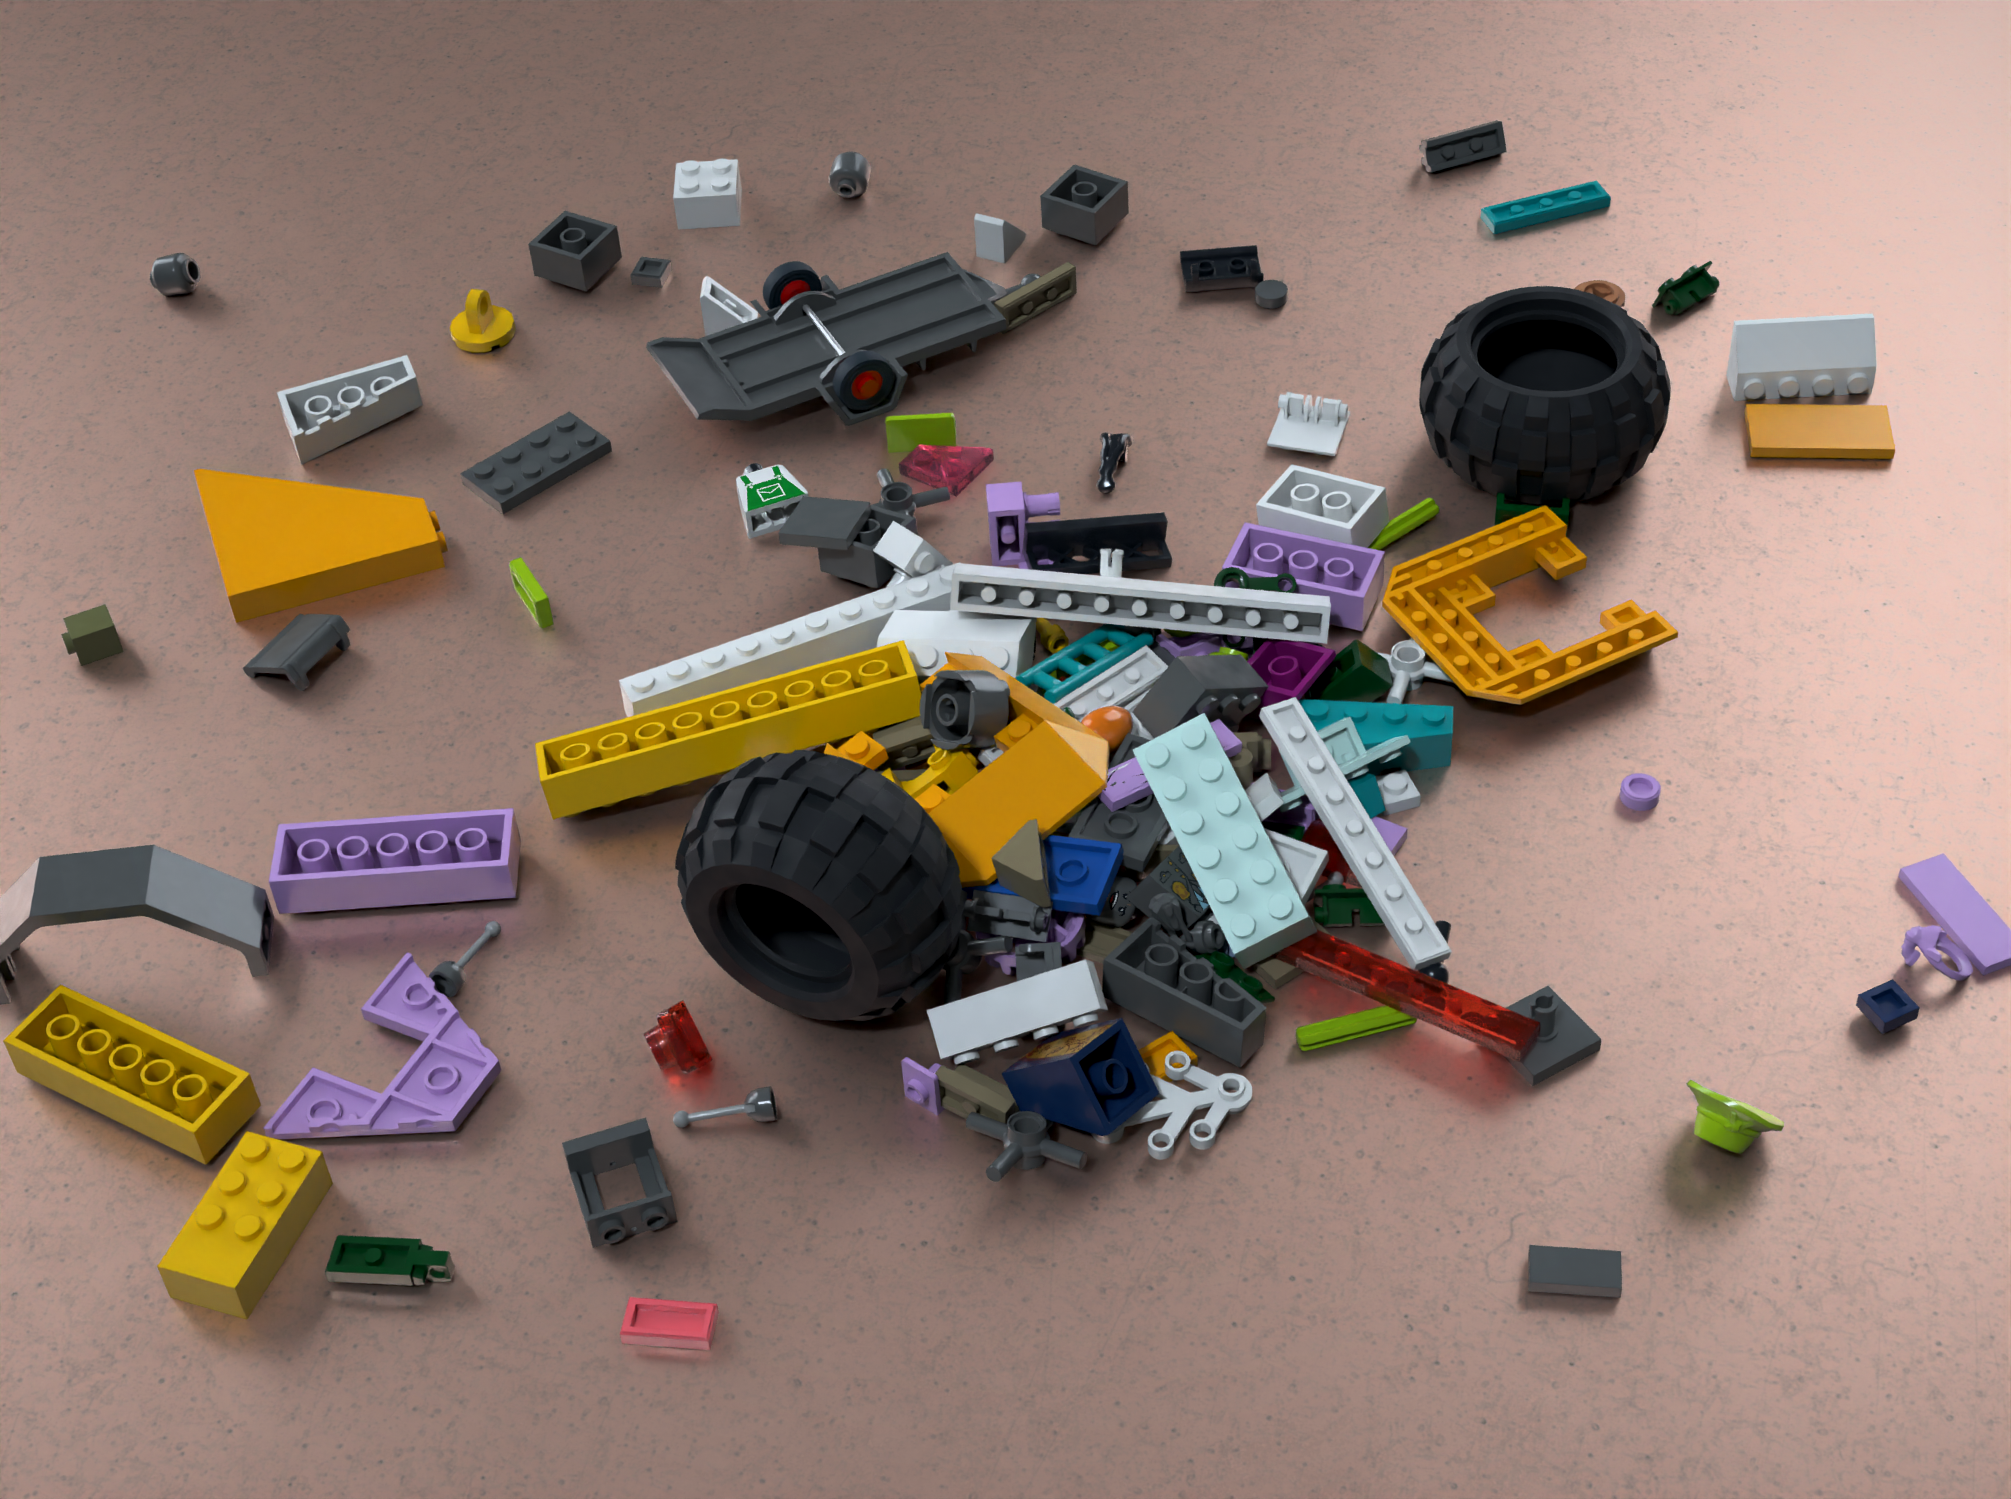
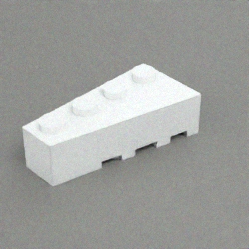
[277,355,423,465]

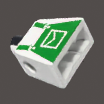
[736,463,809,539]

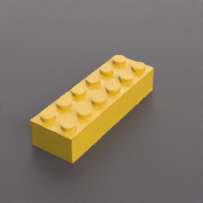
[3,984,261,1165]

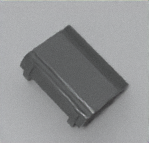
[243,614,350,691]

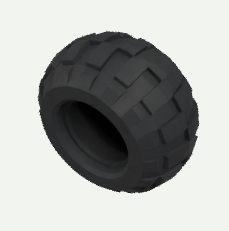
[1419,286,1671,505]
[675,750,964,1022]

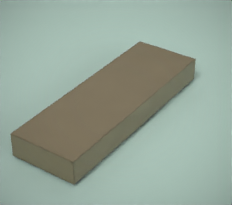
[994,262,1077,334]

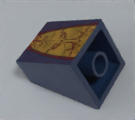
[1001,1018,1160,1136]

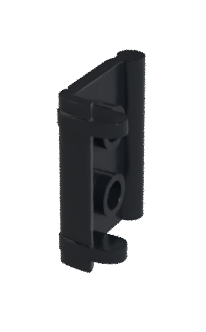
[1180,245,1264,293]

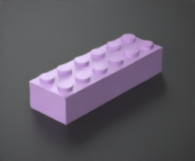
[269,808,521,914]

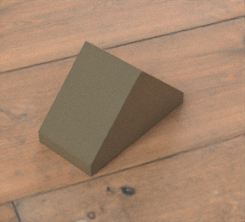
[991,819,1051,908]

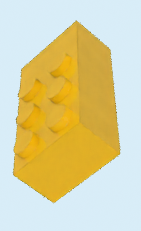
[157,1131,333,1320]

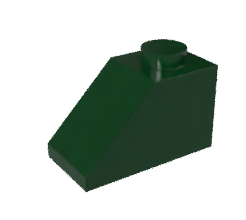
[1304,639,1393,702]

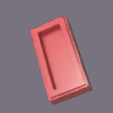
[620,1297,719,1350]

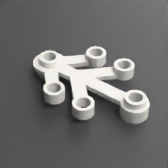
[1091,1051,1252,1160]

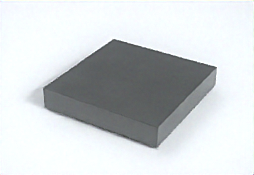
[778,496,871,550]

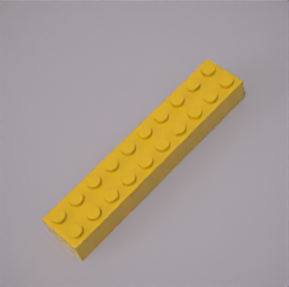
[535,640,922,820]

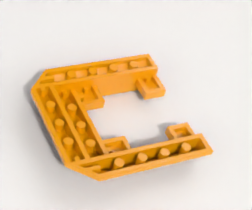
[1382,505,1678,705]
[824,652,1110,888]

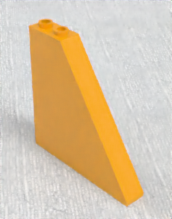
[194,469,448,623]

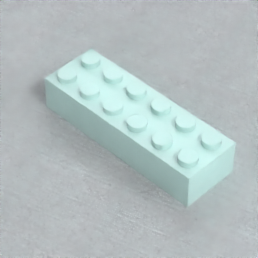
[1133,713,1317,969]

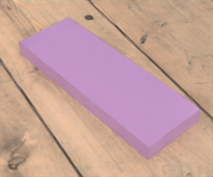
[1898,853,2011,976]

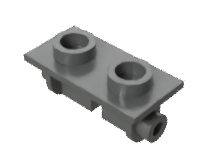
[964,890,1053,943]

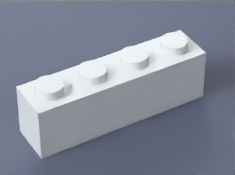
[927,959,1108,1065]

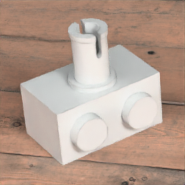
[873,521,953,587]

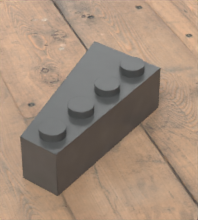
[1102,916,1267,1068]

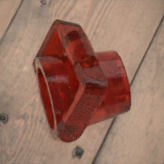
[643,1000,713,1074]

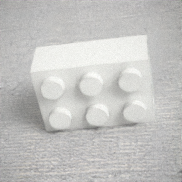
[1256,464,1389,548]

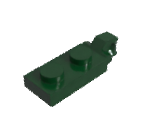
[325,1235,455,1286]

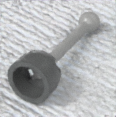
[429,921,501,997]
[673,1086,777,1128]

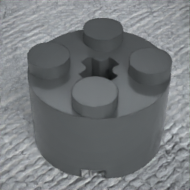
[920,670,1010,750]

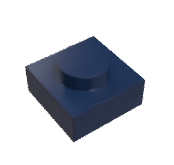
[1856,979,1920,1034]

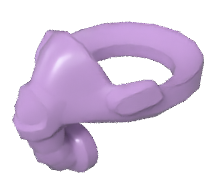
[1901,925,1973,981]

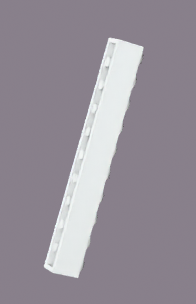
[619,562,960,717]
[950,563,1331,644]

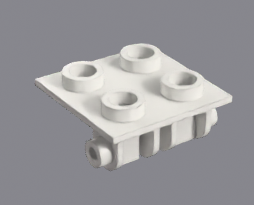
[1267,392,1350,456]

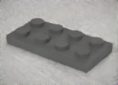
[460,412,612,514]
[1068,733,1169,872]

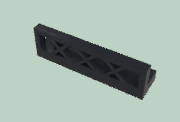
[1022,512,1172,574]

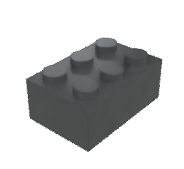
[1132,654,1269,739]

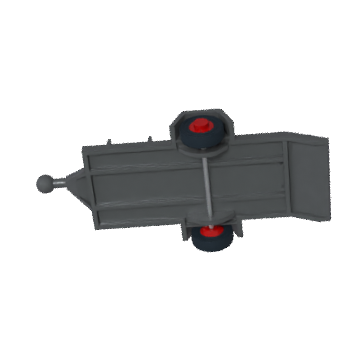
[646,252,1041,426]

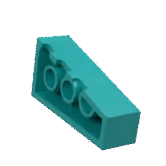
[1293,699,1453,786]

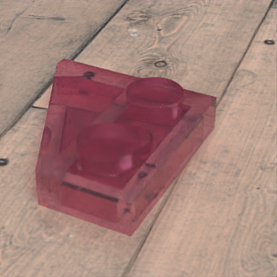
[899,445,994,497]

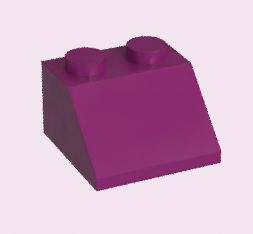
[1245,638,1336,720]

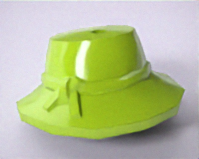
[1686,1080,1784,1154]

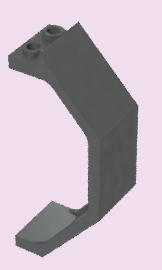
[0,845,274,1005]

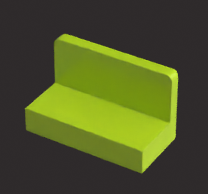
[885,413,957,453]

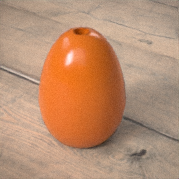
[1080,706,1133,755]

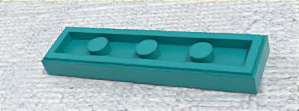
[1480,181,1611,234]

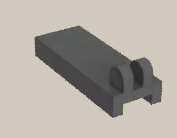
[1419,120,1507,172]

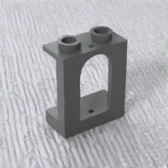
[562,1118,678,1248]

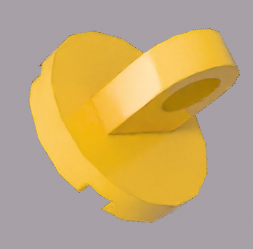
[450,289,516,353]

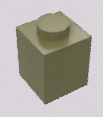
[61,604,123,666]

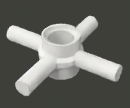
[1377,636,1453,704]

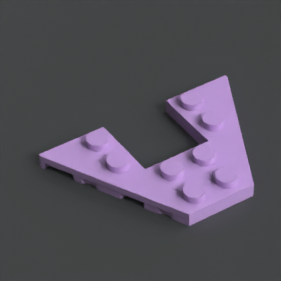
[264,952,501,1139]

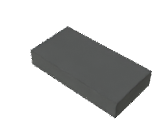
[1528,1245,1622,1298]

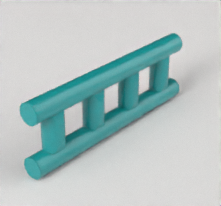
[1015,624,1153,704]

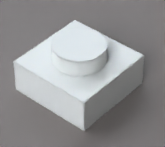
[1376,770,1421,816]

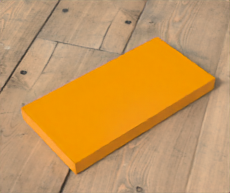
[1744,404,1896,459]

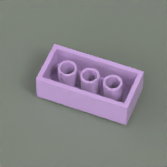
[1222,522,1385,631]

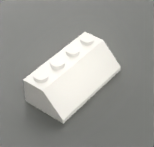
[1726,313,1877,401]
[877,610,1037,685]

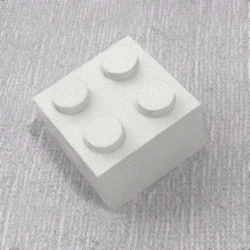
[673,158,742,230]

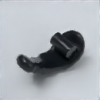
[1096,432,1133,494]

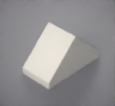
[974,213,1027,264]
[700,276,758,336]

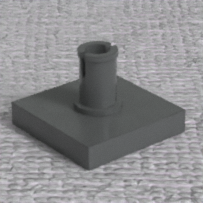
[1480,986,1601,1086]

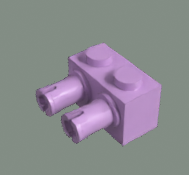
[986,481,1060,566]

